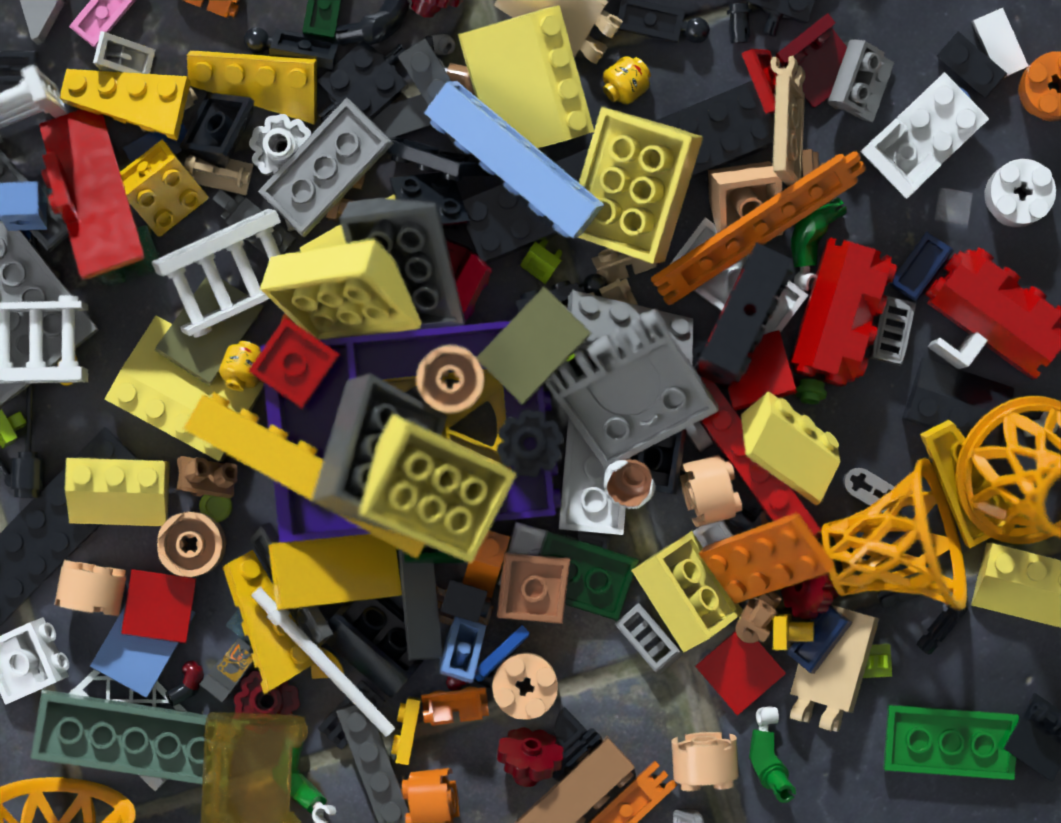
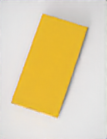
[268,533,402,610]

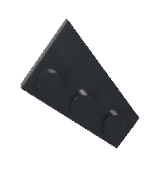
[386,137,494,181]

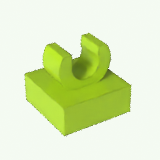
[519,239,562,284]
[0,409,27,449]
[863,643,892,678]

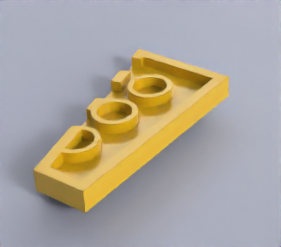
[187,50,317,125]
[59,69,191,141]
[920,420,1025,548]
[223,550,315,694]

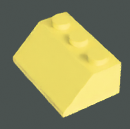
[741,391,841,505]
[65,458,170,526]
[631,531,743,653]
[971,543,1061,628]

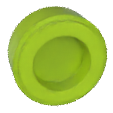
[199,494,233,522]

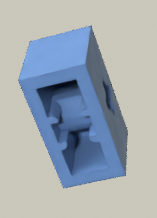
[0,182,47,231]

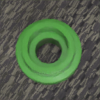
[794,379,827,404]

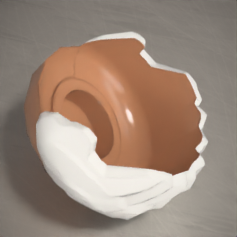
[604,460,655,509]

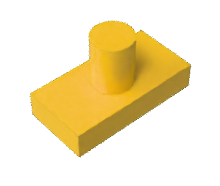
[773,614,814,650]

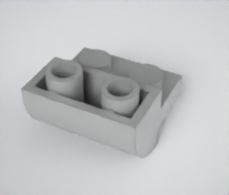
[827,40,894,123]

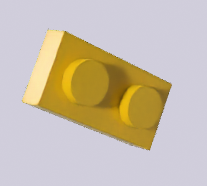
[391,696,421,765]

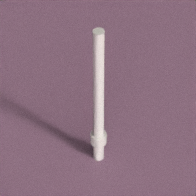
[251,587,395,737]

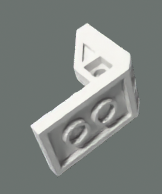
[861,72,989,199]

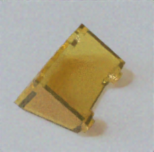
[201,712,308,823]

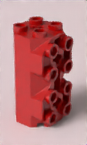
[789,238,897,387]
[925,247,1061,380]

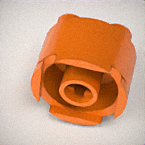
[1018,51,1061,121]
[402,768,460,823]

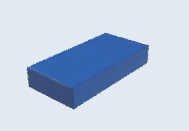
[474,625,530,682]

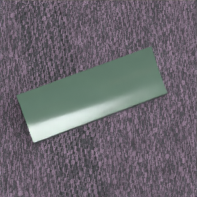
[31,689,238,788]

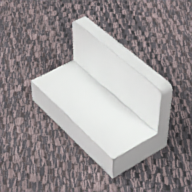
[927,333,988,369]

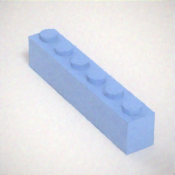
[424,81,605,238]

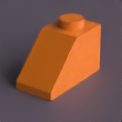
[462,530,511,598]

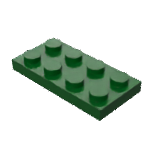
[883,704,1019,780]

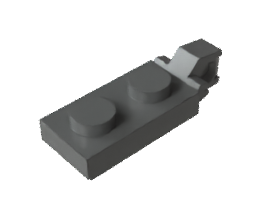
[212,189,296,257]

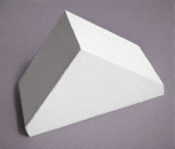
[93,31,155,74]

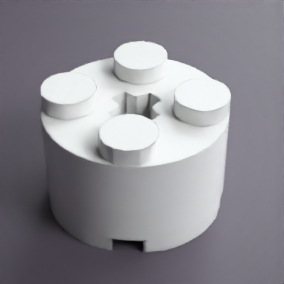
[985,159,1056,227]

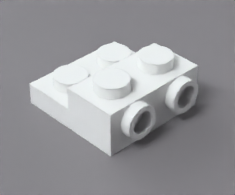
[0,617,69,705]

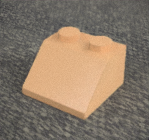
[708,161,783,236]

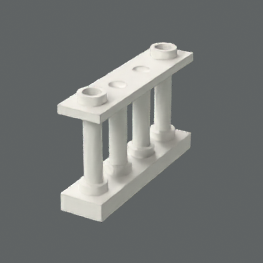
[0,65,68,143]
[151,209,281,338]
[0,295,88,384]

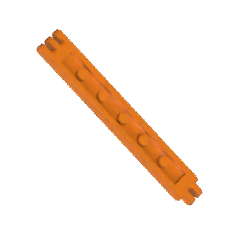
[651,152,866,305]
[588,761,677,823]

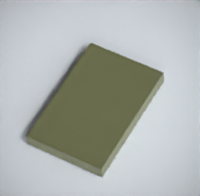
[155,277,264,386]
[477,287,593,405]

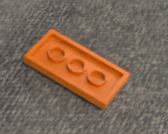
[699,513,834,604]

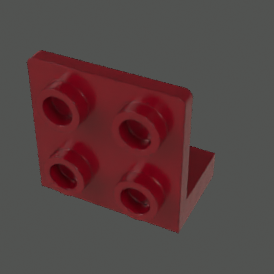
[775,13,847,108]
[445,238,492,323]

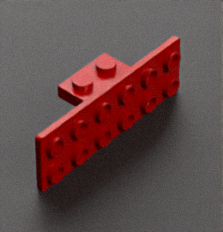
[39,109,145,279]

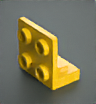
[120,139,209,237]

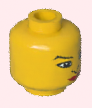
[603,56,651,105]
[219,341,261,392]

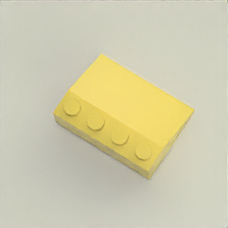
[458,6,594,148]
[577,107,703,264]
[260,239,421,340]
[105,316,264,462]
[360,414,517,563]

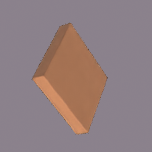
[497,552,570,624]

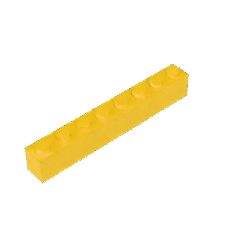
[183,392,426,558]

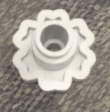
[249,114,312,175]

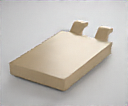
[494,0,623,64]
[770,56,805,187]
[790,605,879,732]

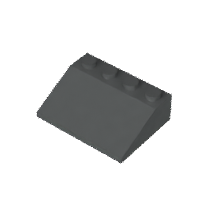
[340,198,465,332]
[312,374,447,536]

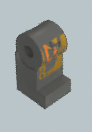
[199,637,254,703]

